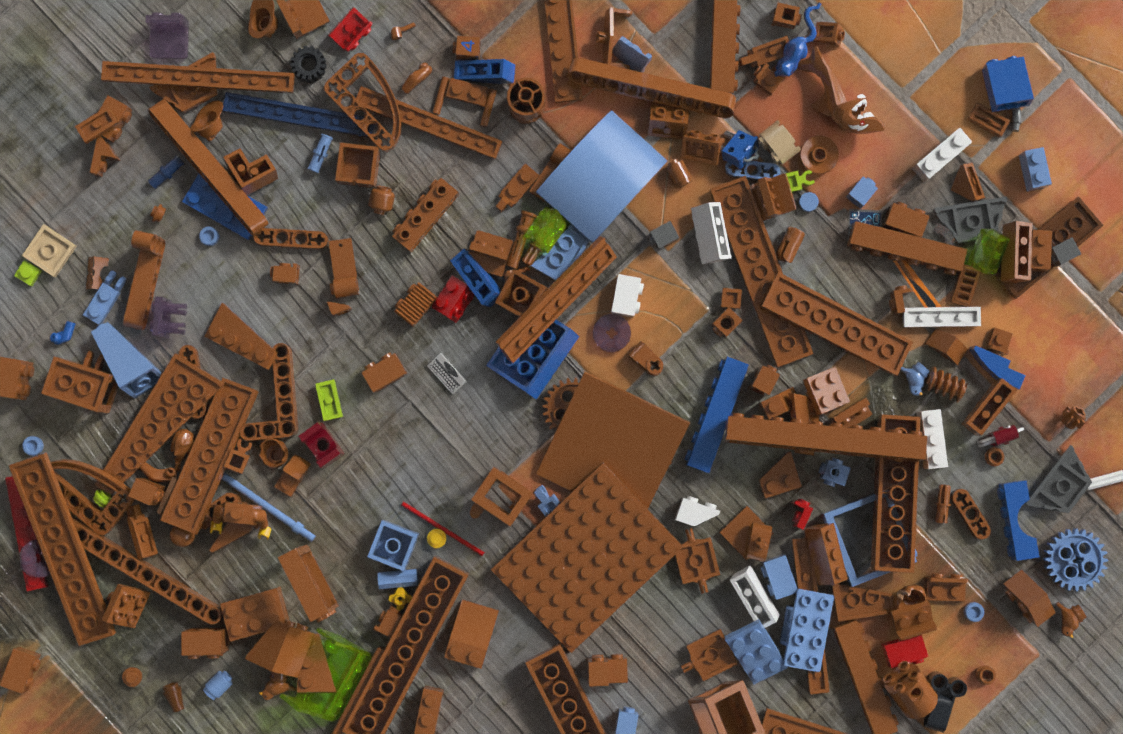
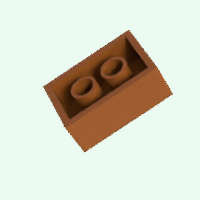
[220,586,289,642]

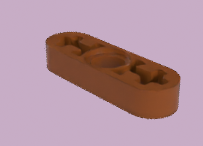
[951,489,991,539]

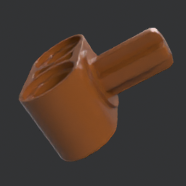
[745,522,772,562]

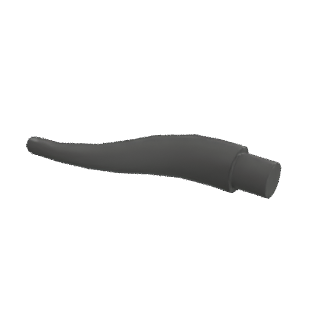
[1011,108,1021,132]

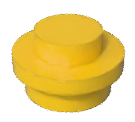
[427,529,446,548]

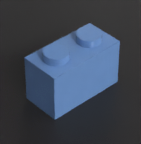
[1019,147,1052,192]
[760,554,797,600]

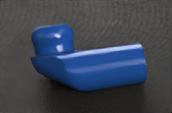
[50,321,76,345]

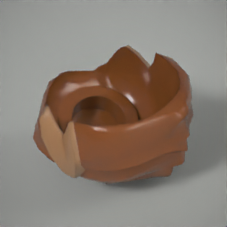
[894,585,927,610]

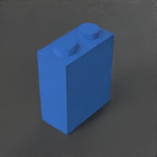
[982,56,1034,112]

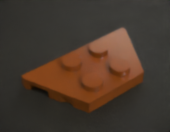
[149,52,218,113]

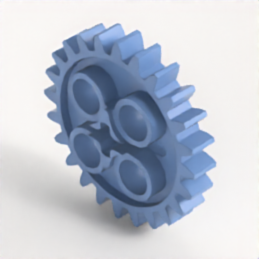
[1043,528,1108,592]

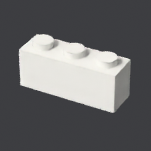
[912,128,972,182]
[691,202,731,264]
[916,409,948,469]
[730,565,780,628]

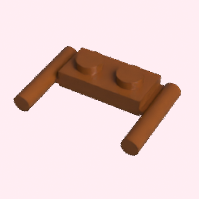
[432,76,497,127]

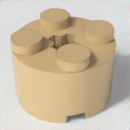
[758,120,801,165]

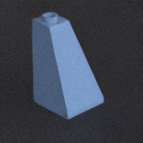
[91,322,162,399]

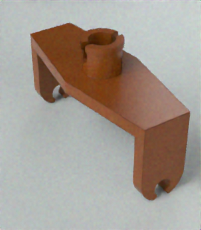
[595,8,632,70]

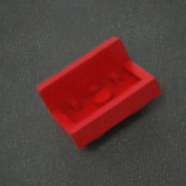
[328,7,373,52]
[432,276,474,323]

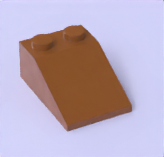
[444,599,499,669]

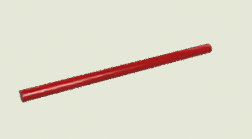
[401,502,485,556]

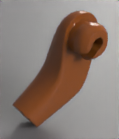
[402,62,432,94]
[140,462,177,482]

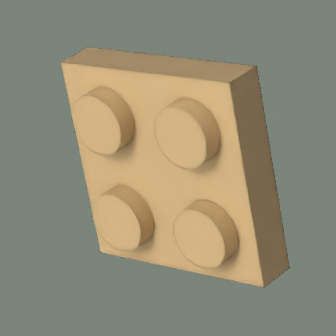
[22,224,77,278]

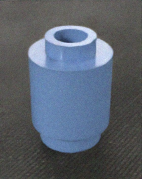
[203,671,232,700]

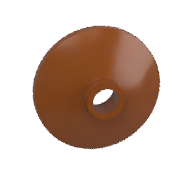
[800,136,839,174]

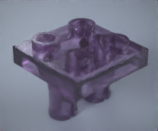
[150,296,187,339]

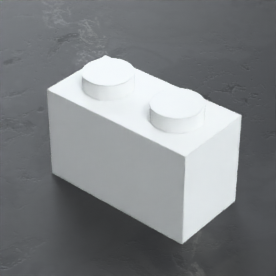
[611,274,644,318]

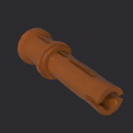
[506,210,537,269]

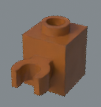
[224,438,252,475]

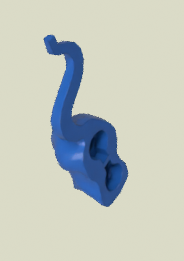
[774,3,821,77]

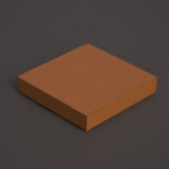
[719,506,774,560]

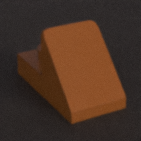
[90,136,121,177]
[274,454,312,497]

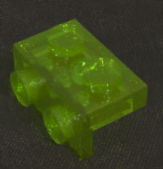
[524,207,569,253]

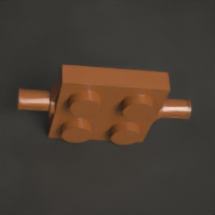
[675,528,720,594]
[681,629,738,681]

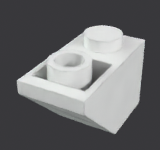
[675,496,720,526]

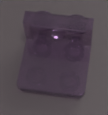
[145,12,189,59]

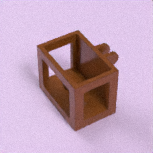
[41,351,119,413]
[470,467,533,527]
[688,680,765,734]

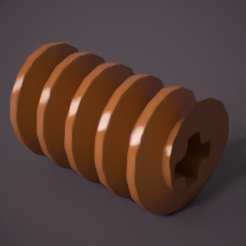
[924,367,968,403]

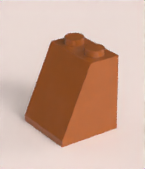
[245,619,315,678]

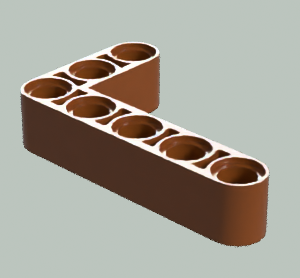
[123,230,165,331]
[240,343,298,441]

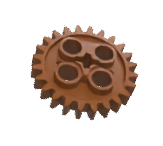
[542,377,579,433]

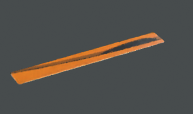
[893,259,941,308]

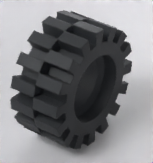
[290,46,327,83]

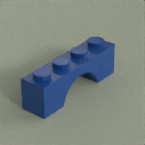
[997,480,1040,561]

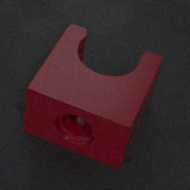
[298,422,345,468]

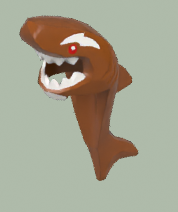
[798,46,885,134]

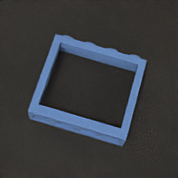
[821,489,918,587]

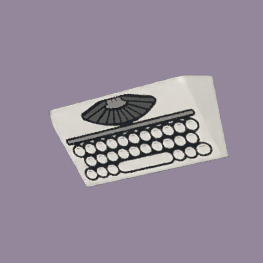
[428,353,467,394]

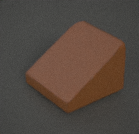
[327,302,352,317]

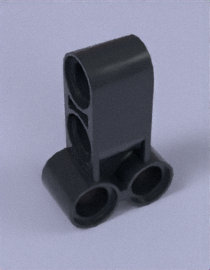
[923,671,967,733]

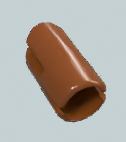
[775,227,805,263]

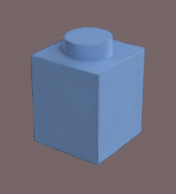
[846,177,878,209]
[615,707,639,734]

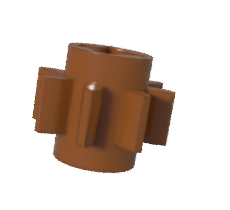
[1061,406,1086,429]

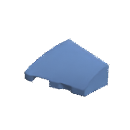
[612,36,652,73]

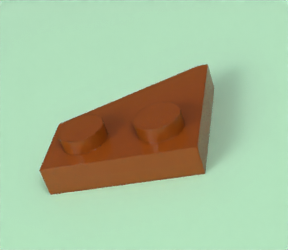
[759,452,802,498]

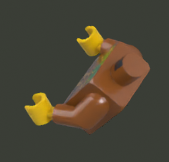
[210,502,271,540]

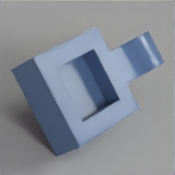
[534,485,561,517]

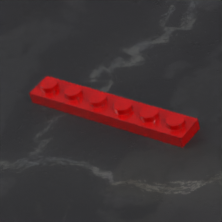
[5,476,48,591]

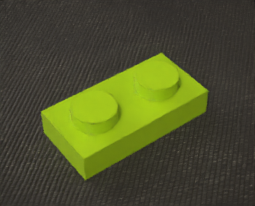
[315,379,343,421]

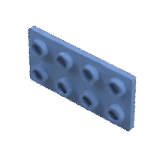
[780,589,834,672]

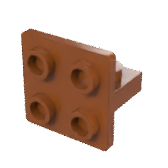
[751,173,796,221]
[469,230,513,277]

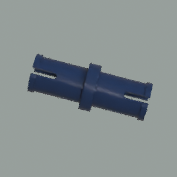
[148,155,184,189]

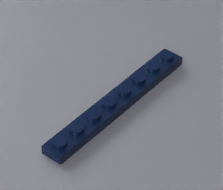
[222,92,375,138]

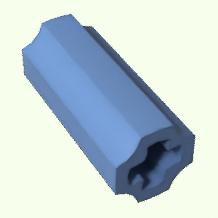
[378,569,418,589]

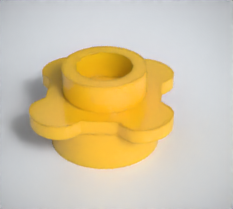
[389,587,412,610]

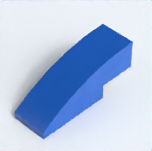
[969,345,1026,390]

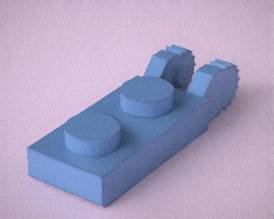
[83,270,126,325]

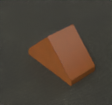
[925,328,968,365]

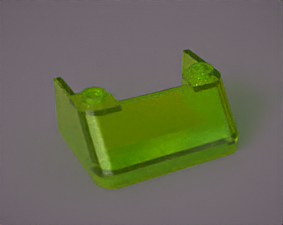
[280,628,371,721]

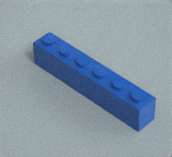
[684,357,749,473]

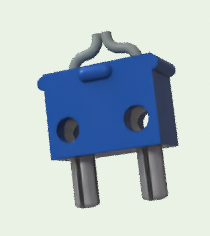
[720,130,759,169]

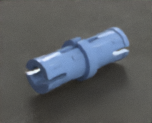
[307,133,333,173]

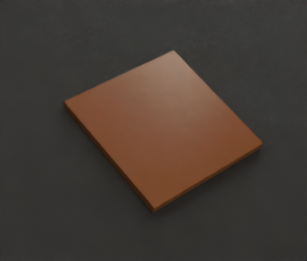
[536,372,690,509]

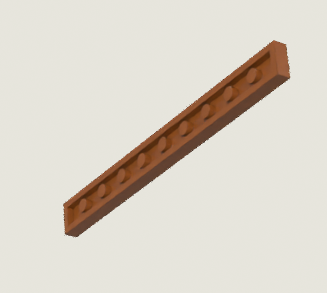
[101,61,295,94]

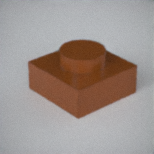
[721,288,742,309]

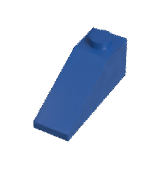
[454,59,515,84]
[450,249,501,307]

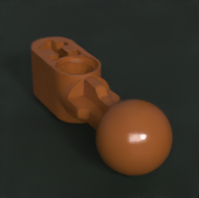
[170,493,242,547]

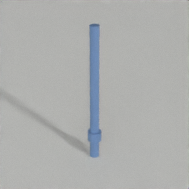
[221,472,316,542]

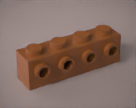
[392,178,459,253]

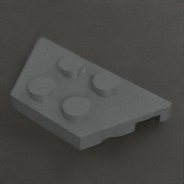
[933,196,1007,244]
[1025,445,1092,513]

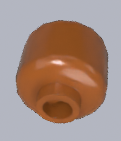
[368,185,395,215]

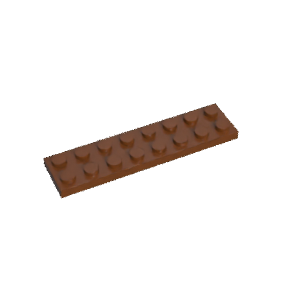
[760,272,913,376]
[160,377,259,535]

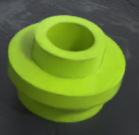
[93,490,112,507]

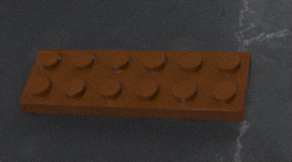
[990,196,1104,299]

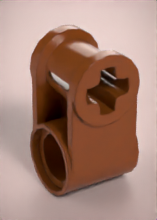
[628,341,663,376]

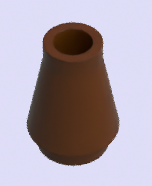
[162,682,184,712]

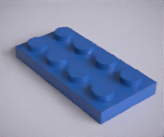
[182,174,268,240]

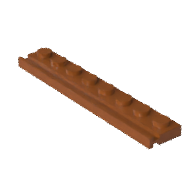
[545,0,583,103]
[495,236,617,363]

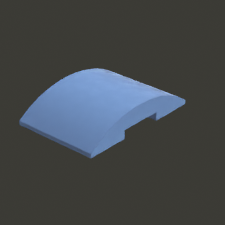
[536,110,667,243]

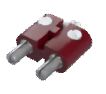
[977,425,1024,447]

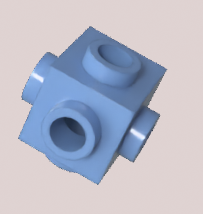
[818,458,851,487]

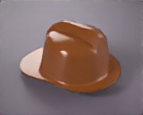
[248,0,278,39]
[191,100,223,141]

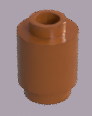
[666,159,692,188]

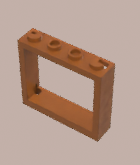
[278,544,339,623]

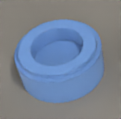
[799,192,819,212]
[199,227,220,246]
[22,436,44,456]
[963,602,984,622]

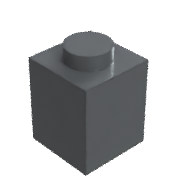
[648,221,680,251]
[1051,237,1081,267]

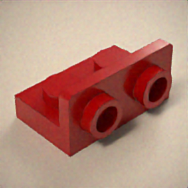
[791,499,813,530]

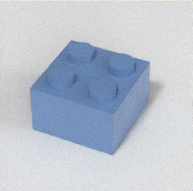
[367,520,419,571]

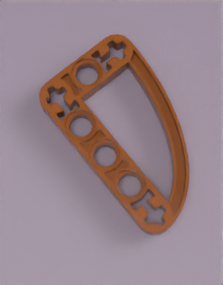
[324,53,401,152]
[51,459,135,535]

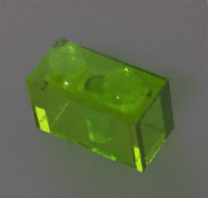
[967,229,1010,274]

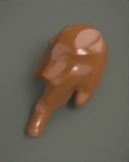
[171,429,195,472]

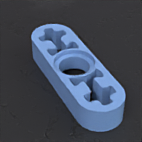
[725,161,780,180]

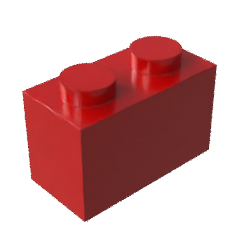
[881,635,929,668]

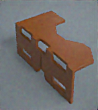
[86,256,109,289]

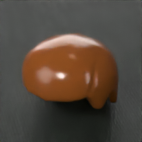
[259,438,289,468]

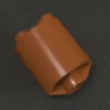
[507,77,546,124]
[883,661,938,719]

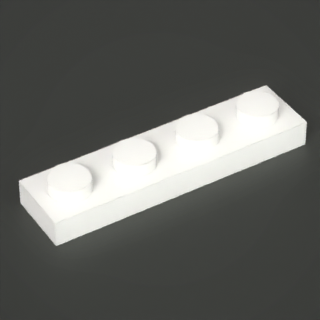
[903,307,981,327]

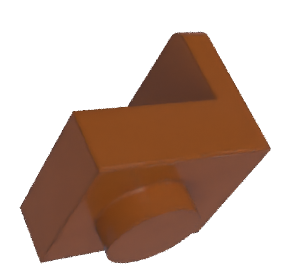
[889,285,913,315]

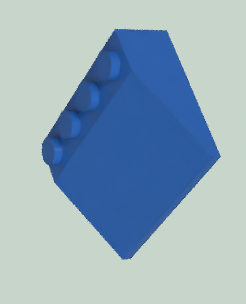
[486,316,580,400]

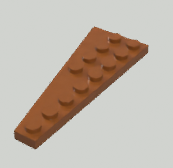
[95,353,225,495]

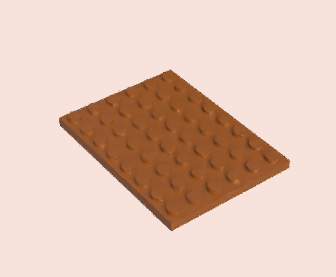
[491,463,683,653]

